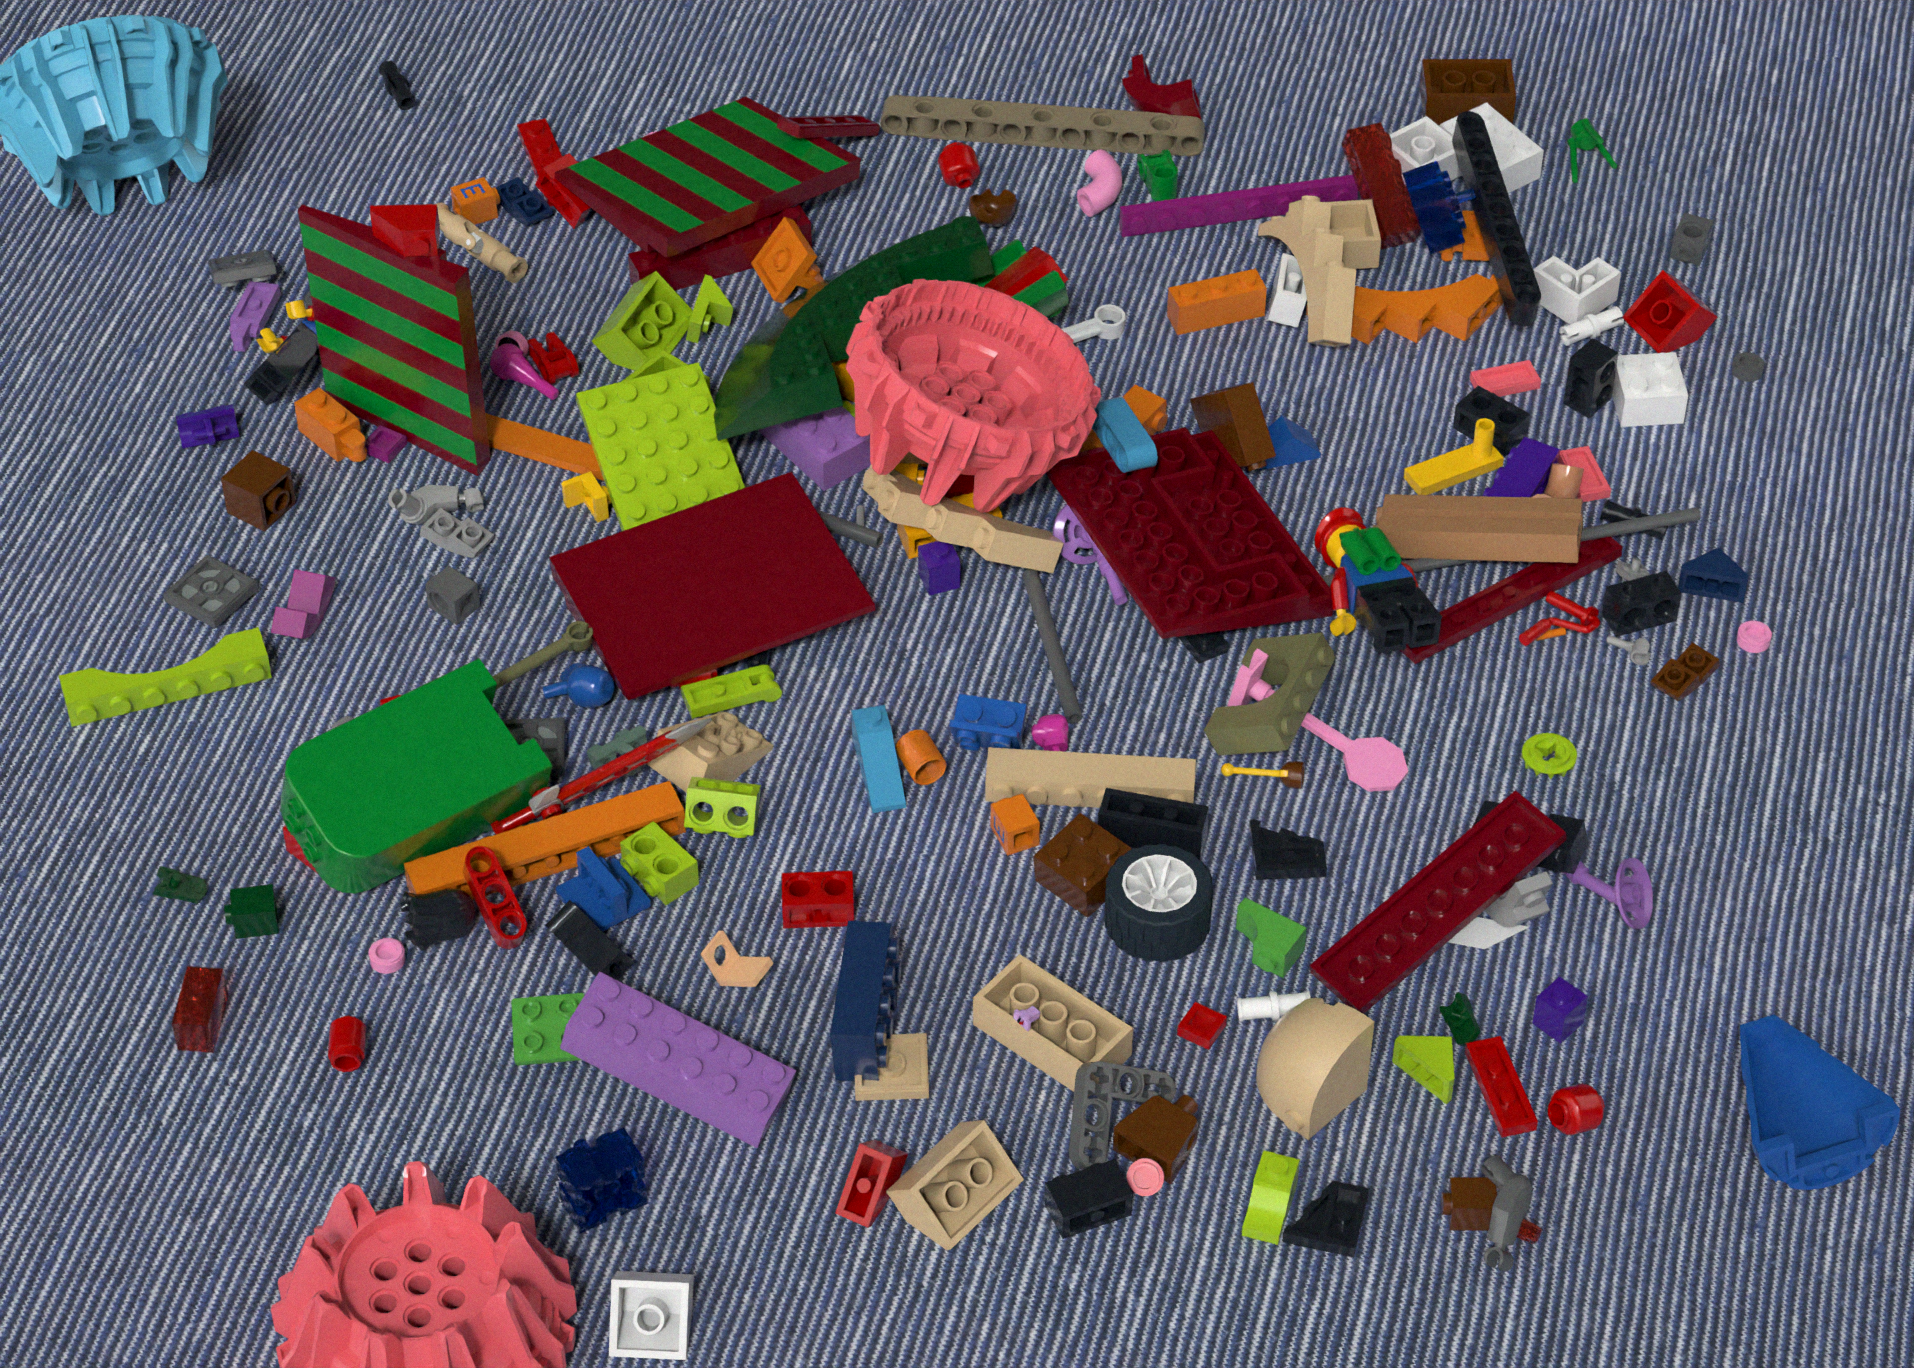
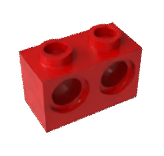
[781,870,854,929]

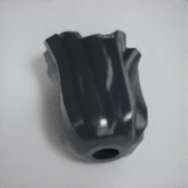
[400,888,476,951]

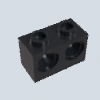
[1563,338,1619,418]
[1453,385,1530,457]
[1602,571,1682,637]

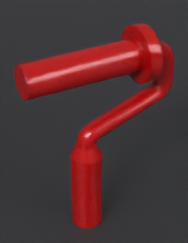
[1519,591,1600,646]

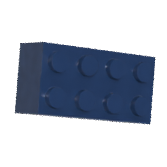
[830,921,901,1081]

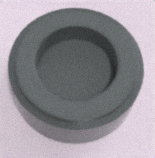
[1731,352,1765,382]

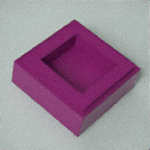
[365,425,407,463]

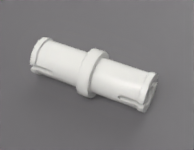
[1559,306,1624,346]
[1237,991,1311,1021]

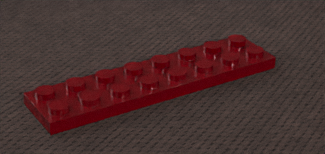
[1309,790,1567,1014]

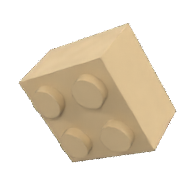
[1324,199,1381,269]

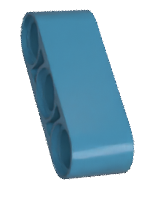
[1092,397,1158,473]

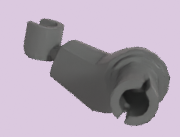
[1481,1155,1533,1272]

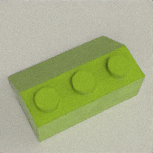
[592,271,693,370]

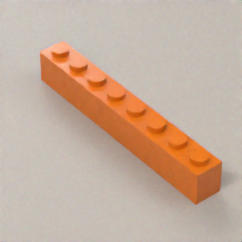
[404,781,686,900]

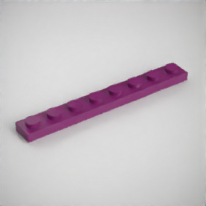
[1119,174,1359,237]

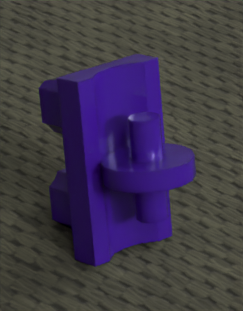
[175,404,240,449]

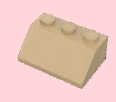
[886,1120,1024,1250]

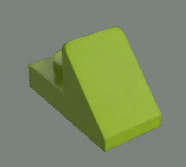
[686,274,733,344]

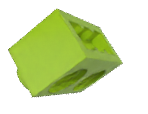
[684,776,761,838]
[620,821,699,905]

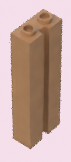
[1373,494,1583,563]

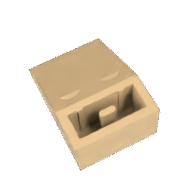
[647,712,774,793]

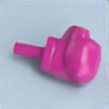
[1031,714,1068,752]

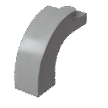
[1485,871,1553,927]

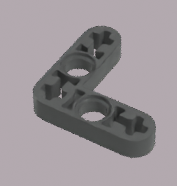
[1069,1061,1176,1170]

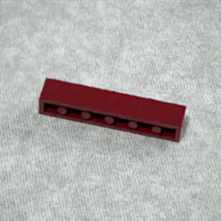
[628,205,812,291]

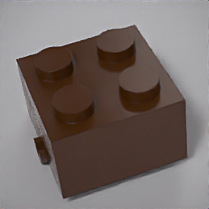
[1033,813,1132,918]

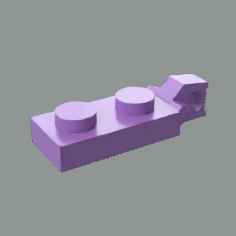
[229,281,281,352]

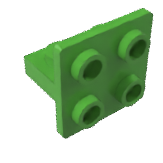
[511,993,585,1066]

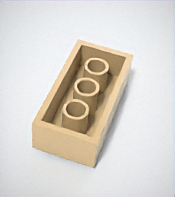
[973,954,1133,1097]

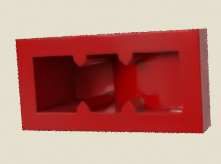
[535,153,591,229]

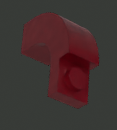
[1122,54,1202,119]

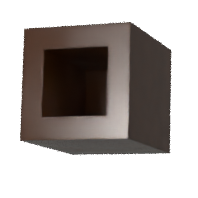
[1441,1177,1497,1231]

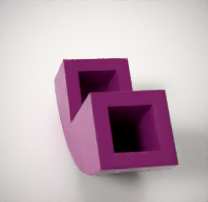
[271,569,336,639]

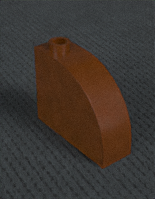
[1190,382,1276,471]

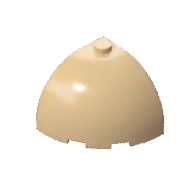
[1256,998,1375,1140]

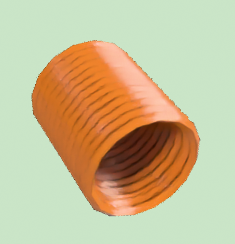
[895,729,947,785]

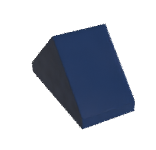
[1678,547,1749,603]

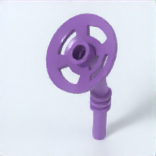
[1053,504,1128,605]
[1562,858,1653,929]

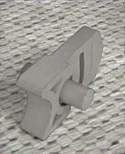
[1616,558,1650,581]

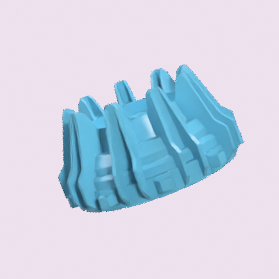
[0,15,228,216]

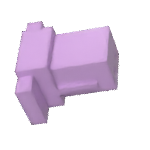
[1013,1006,1040,1031]

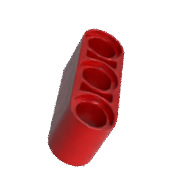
[463,846,527,949]

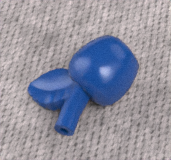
[543,663,614,708]

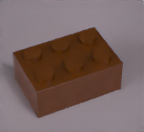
[1420,59,1516,125]

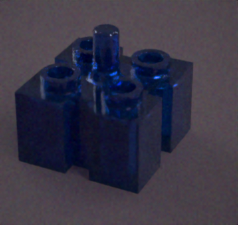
[1402,161,1476,255]
[555,1127,648,1234]

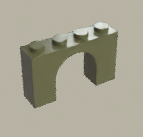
[1204,633,1336,756]

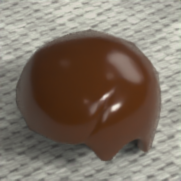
[968,188,1017,227]

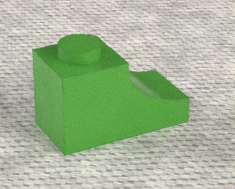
[1236,898,1307,978]

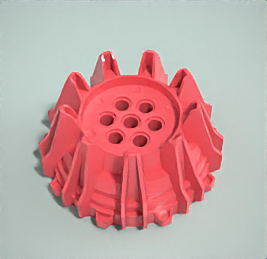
[846,279,1101,513]
[271,1161,577,1368]

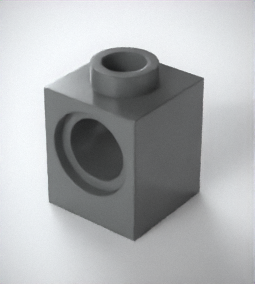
[1670,213,1714,266]
[425,566,480,625]

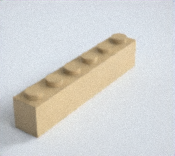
[985,747,1196,808]

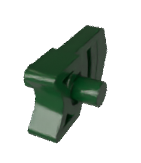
[153,866,207,904]
[1440,992,1480,1046]

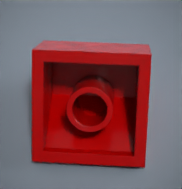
[1622,270,1718,353]

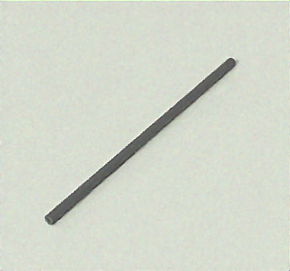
[1321,507,1700,587]

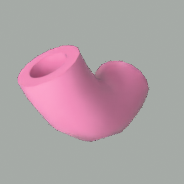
[1077,149,1123,217]

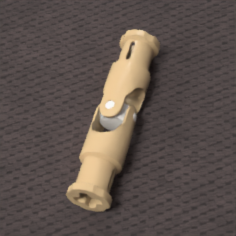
[437,202,528,283]

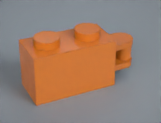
[294,387,367,462]

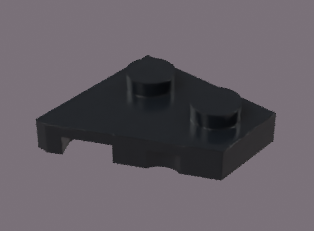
[1249,819,1327,880]
[1282,1181,1370,1258]

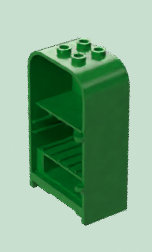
[280,658,552,894]

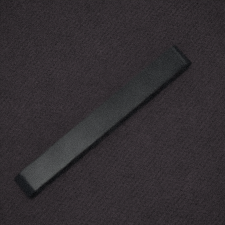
[1452,111,1541,326]

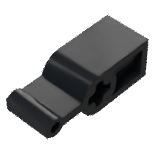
[545,900,634,980]

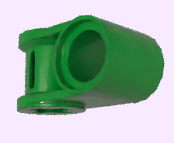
[1137,149,1178,201]

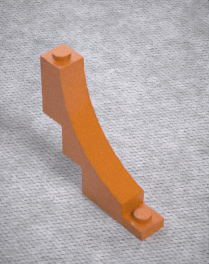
[1306,273,1503,345]

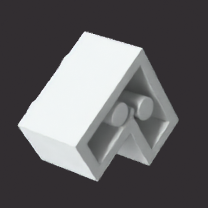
[1533,256,1621,324]

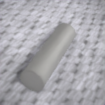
[856,505,864,526]

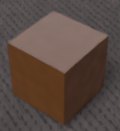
[221,450,296,532]

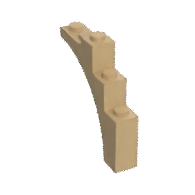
[1258,196,1356,347]
[862,465,1064,573]

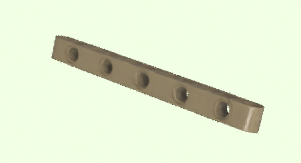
[880,95,1205,156]

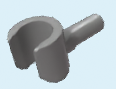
[1606,635,1651,665]

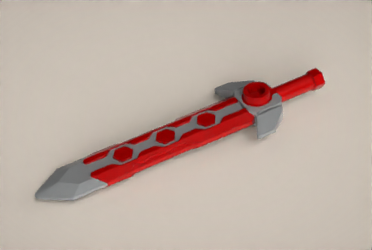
[490,718,712,835]

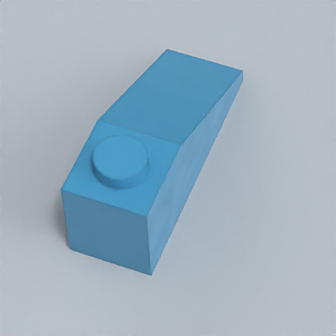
[851,705,906,813]

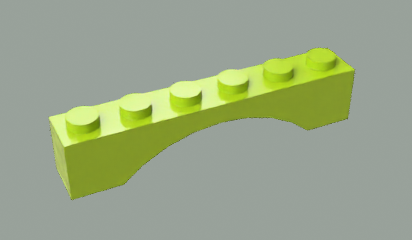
[59,627,272,727]

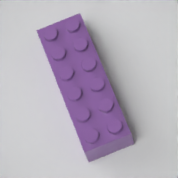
[560,971,796,1148]

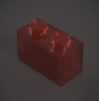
[172,966,229,1053]

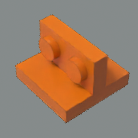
[751,217,824,304]

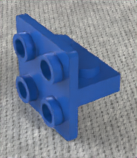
[949,694,1027,751]
[556,846,651,931]

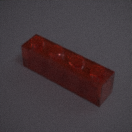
[1341,122,1422,250]

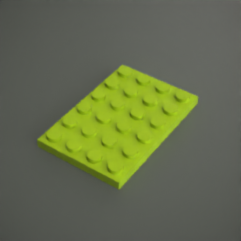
[576,362,745,531]

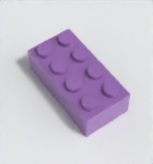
[758,406,871,491]

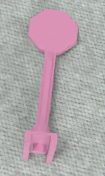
[1227,648,1408,792]

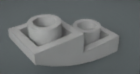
[420,508,494,558]

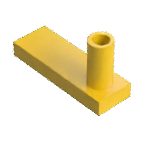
[1404,418,1504,495]

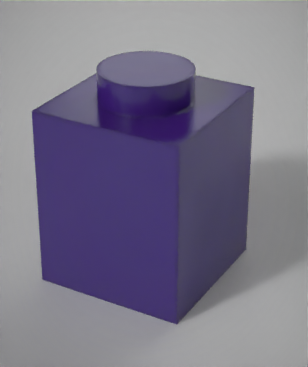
[918,541,960,596]
[1532,976,1588,1044]

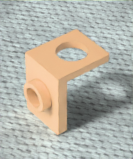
[701,930,773,987]

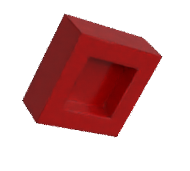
[1177,1002,1227,1050]

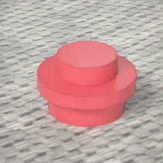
[1127,1158,1164,1196]

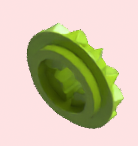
[1521,733,1577,779]

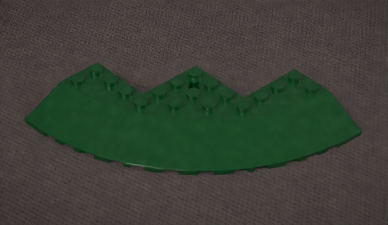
[714,215,994,441]

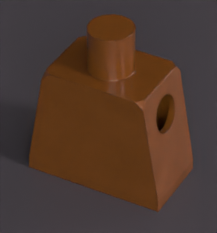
[1113,1095,1199,1184]

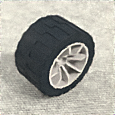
[1104,844,1213,962]

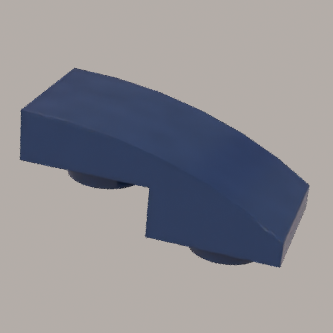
[496,177,553,226]

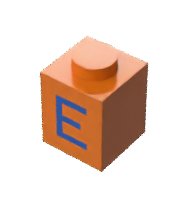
[450,177,500,225]
[990,793,1040,856]

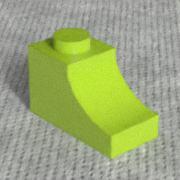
[1242,1150,1300,1245]

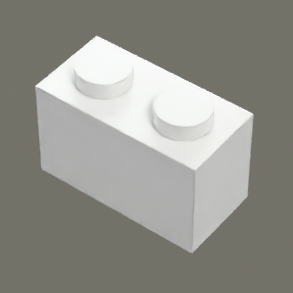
[1268,253,1307,327]

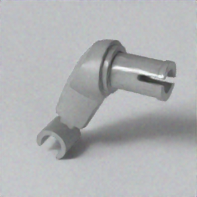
[388,485,484,524]

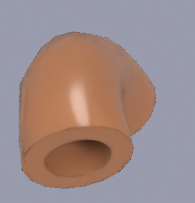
[1532,463,1584,499]

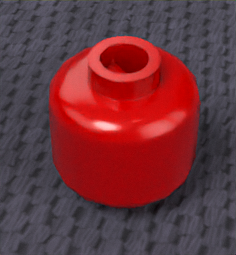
[938,142,981,189]
[1548,1083,1605,1135]

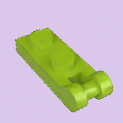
[681,665,782,719]

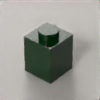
[224,884,279,939]

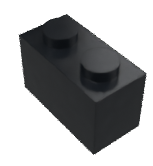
[1045,1159,1133,1239]

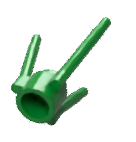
[1567,118,1617,183]

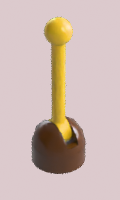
[1221,761,1305,789]

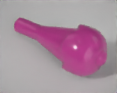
[490,344,559,400]

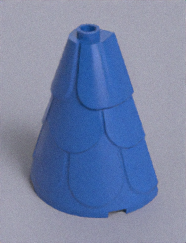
[1740,1014,1900,1190]

